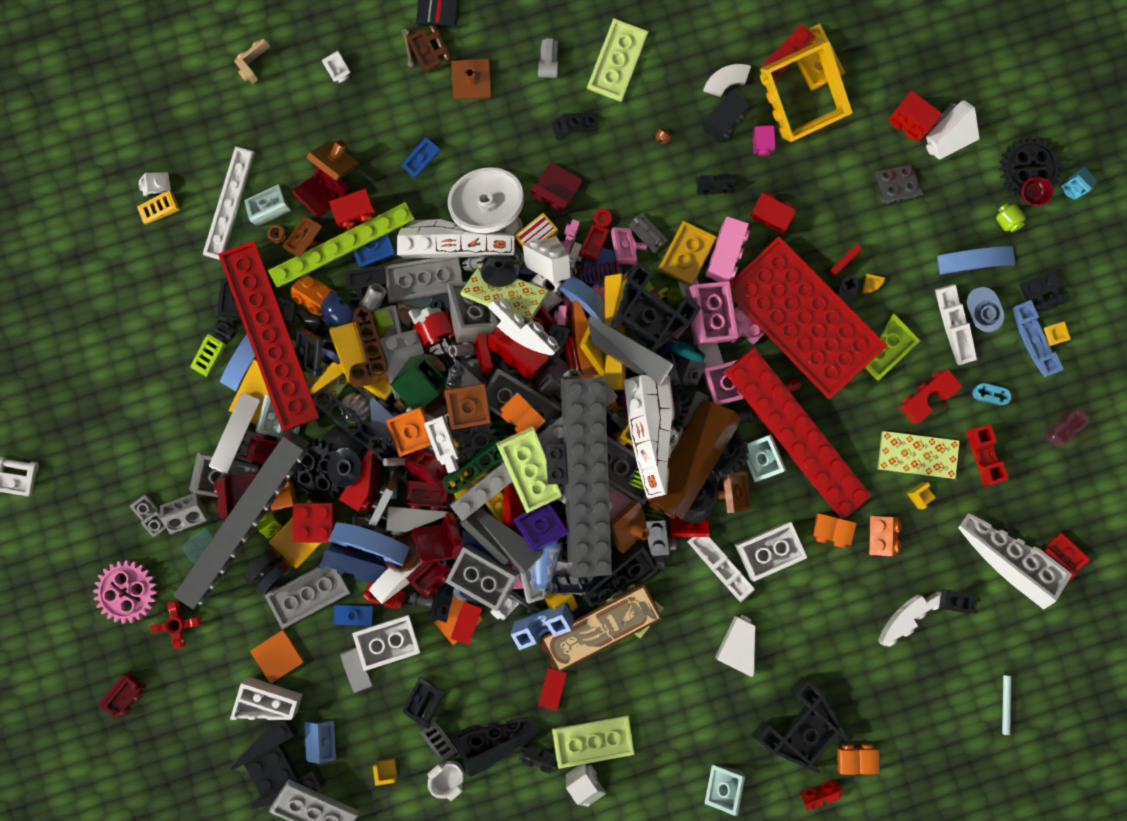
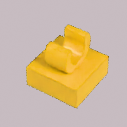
[1044,321,1071,346]

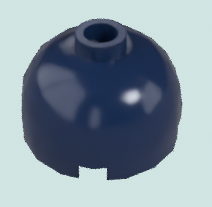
[320,291,354,327]

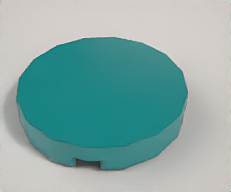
[669,340,706,362]

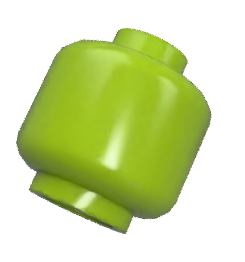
[996,203,1026,233]

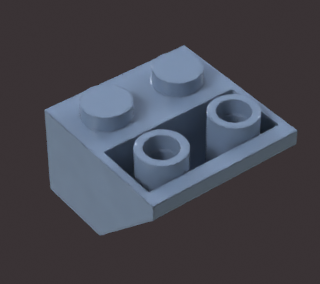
[370,398,400,442]

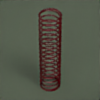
[546,260,620,289]

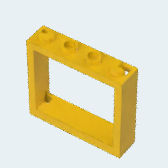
[760,40,852,142]

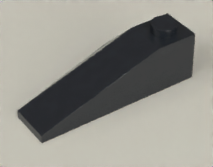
[582,541,658,607]
[452,717,538,777]

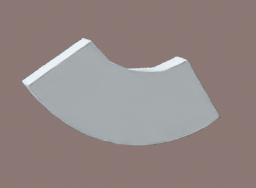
[703,64,751,97]

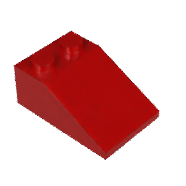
[339,450,382,514]

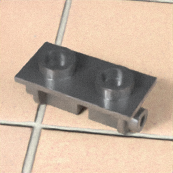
[628,213,668,253]

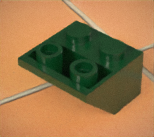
[390,353,447,409]

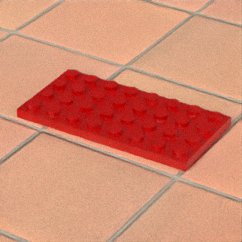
[730,236,887,400]

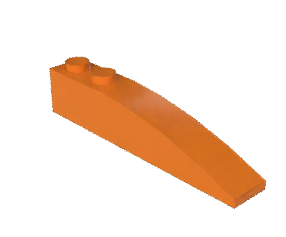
[570,300,618,410]

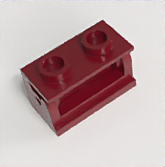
[246,434,281,463]
[403,450,449,485]
[405,480,448,511]
[406,561,452,600]
[98,672,147,720]

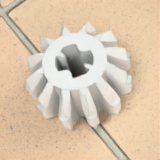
[339,392,371,424]

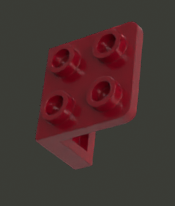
[531,163,582,213]
[293,166,350,217]
[214,473,258,519]
[412,512,465,563]

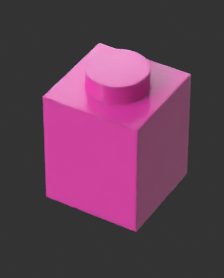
[752,126,775,156]

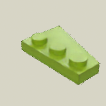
[865,313,920,381]

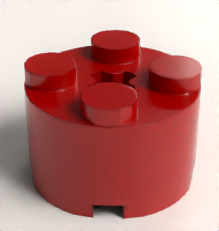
[413,311,455,351]

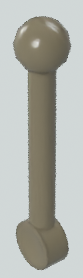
[401,29,415,67]

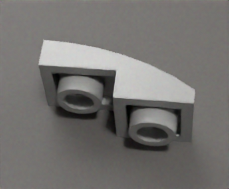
[129,493,166,537]
[340,647,372,693]

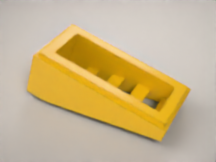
[137,190,180,225]
[310,362,344,394]

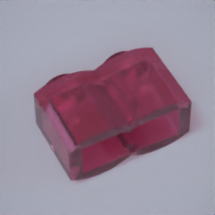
[1044,409,1090,447]

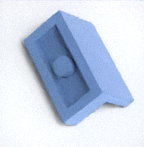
[305,720,336,764]

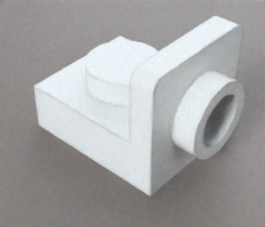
[408,307,441,324]
[490,596,520,620]

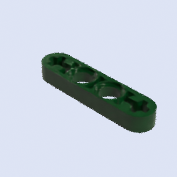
[443,438,504,494]

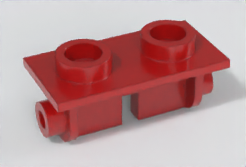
[363,582,405,610]
[800,779,843,811]

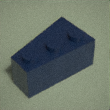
[319,542,388,584]

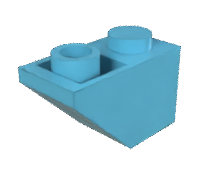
[1061,167,1098,200]

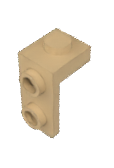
[234,38,270,84]

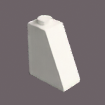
[926,100,979,160]
[715,615,755,677]

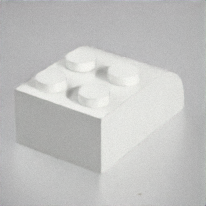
[735,522,807,581]
[352,615,421,671]

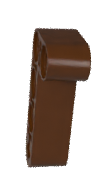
[349,307,387,387]

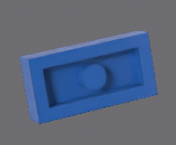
[401,137,440,179]
[333,604,374,626]

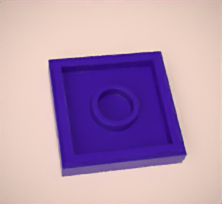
[514,503,568,553]

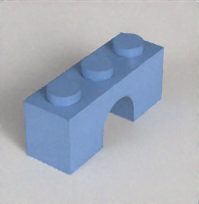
[510,603,574,650]

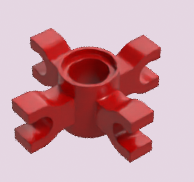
[150,601,202,649]

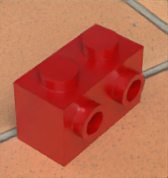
[749,193,796,234]

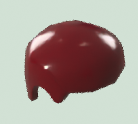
[1021,177,1054,207]

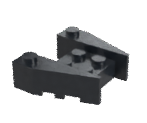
[610,262,701,352]
[752,676,848,773]
[231,720,326,808]

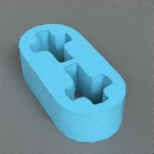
[972,383,1011,406]

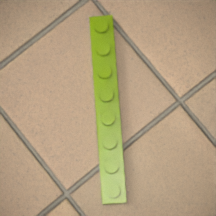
[268,202,415,288]

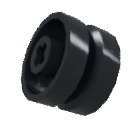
[683,478,718,523]
[242,547,293,597]

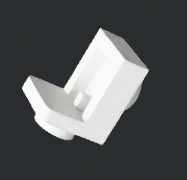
[321,51,351,83]
[139,172,171,196]

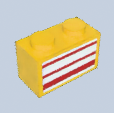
[515,213,558,253]

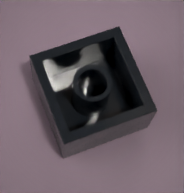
[703,90,750,143]

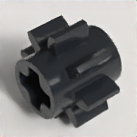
[213,318,237,343]

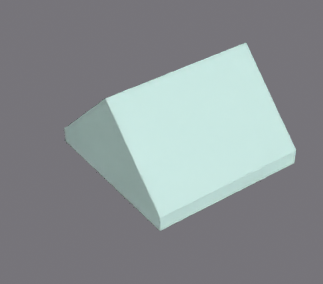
[244,184,291,227]
[746,435,786,482]
[705,765,745,816]

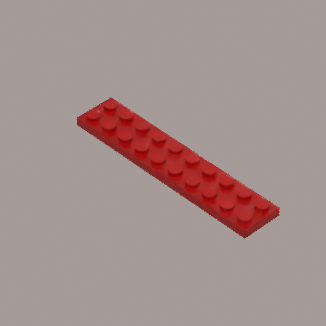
[218,240,320,432]
[723,348,871,520]

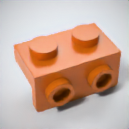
[290,274,337,316]
[869,516,901,556]

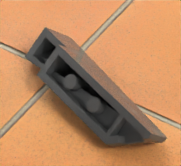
[587,316,674,386]
[460,508,543,574]

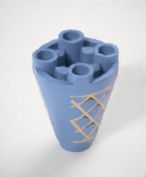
[529,539,563,589]

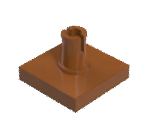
[451,59,491,100]
[307,139,359,181]
[282,216,322,258]
[444,383,491,430]
[717,471,751,513]
[610,499,650,553]

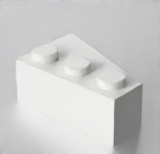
[523,236,571,282]
[230,677,303,720]
[566,764,607,807]

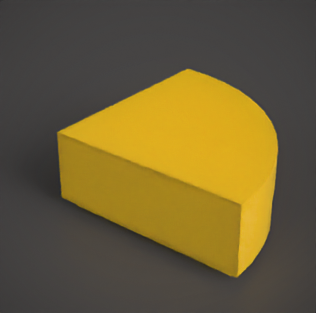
[862,274,885,293]

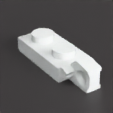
[424,416,459,473]

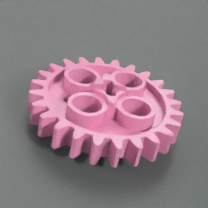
[93,560,159,624]

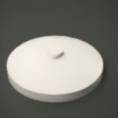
[448,168,524,233]

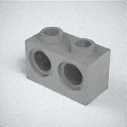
[160,493,207,534]

